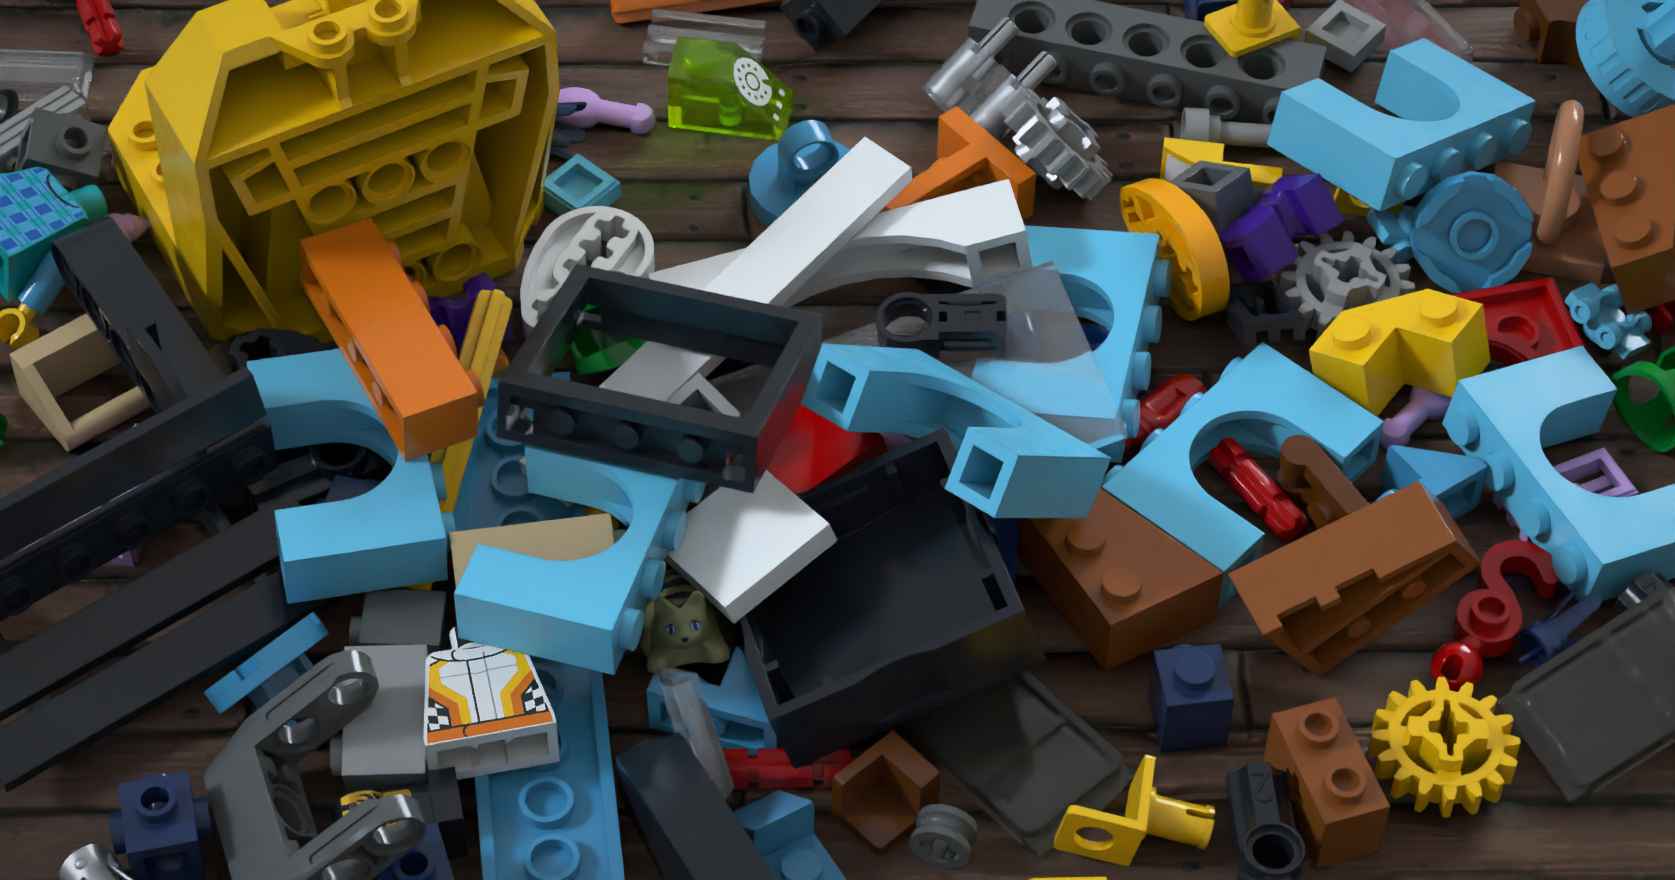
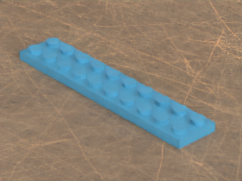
[454,371,625,880]

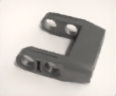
[204,650,427,880]

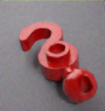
[1430,541,1559,692]

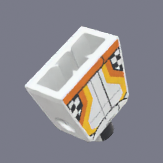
[423,625,560,780]

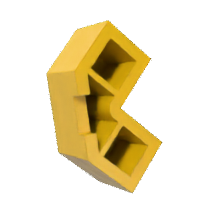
[1309,289,1491,417]

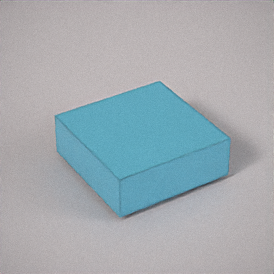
[543,153,621,216]

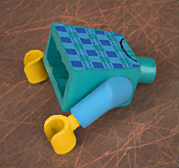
[0,167,108,351]

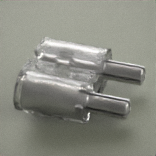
[920,17,1057,142]

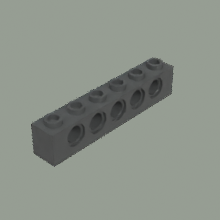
[967,0,1327,124]

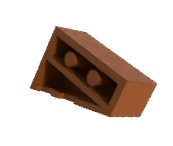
[1578,104,1675,315]

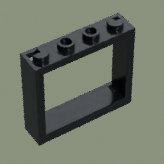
[497,264,823,493]

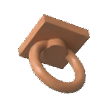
[1493,100,1606,284]

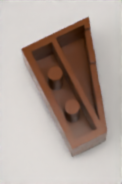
[1228,480,1482,678]
[1017,488,1223,672]

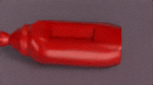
[1124,373,1208,451]

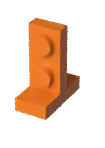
[879,106,1036,220]

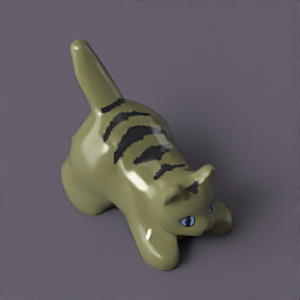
[639,560,737,673]

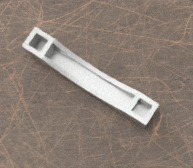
[648,179,1033,308]

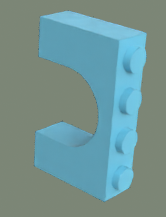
[1267,38,1536,212]
[973,225,1173,463]
[1100,342,1384,611]
[800,343,1111,518]
[1442,346,1675,602]
[246,349,457,604]
[454,444,706,675]

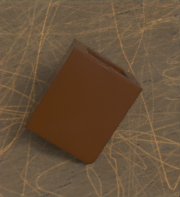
[832,730,941,855]

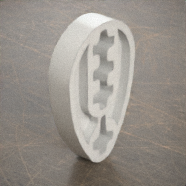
[520,206,655,340]

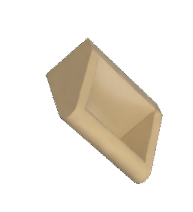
[9,314,151,452]

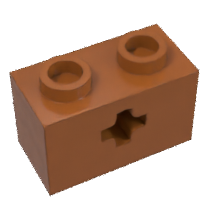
[1263,697,1390,869]

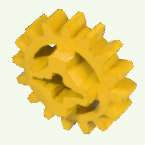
[1368,677,1521,818]

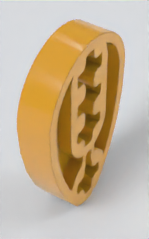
[1119,178,1230,321]

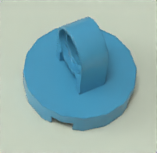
[748,120,851,227]
[1409,171,1534,293]
[204,611,330,726]

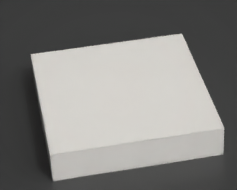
[665,470,838,623]

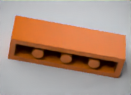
[299,217,485,462]

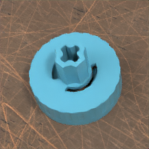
[1576,0,1675,118]

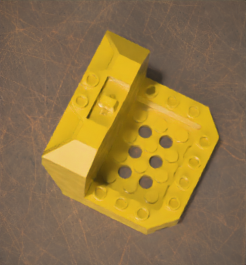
[107,0,560,344]

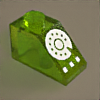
[667,36,794,141]

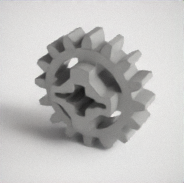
[1000,86,1113,200]
[1279,231,1415,342]

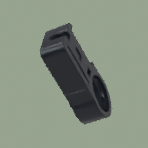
[876,292,1007,359]

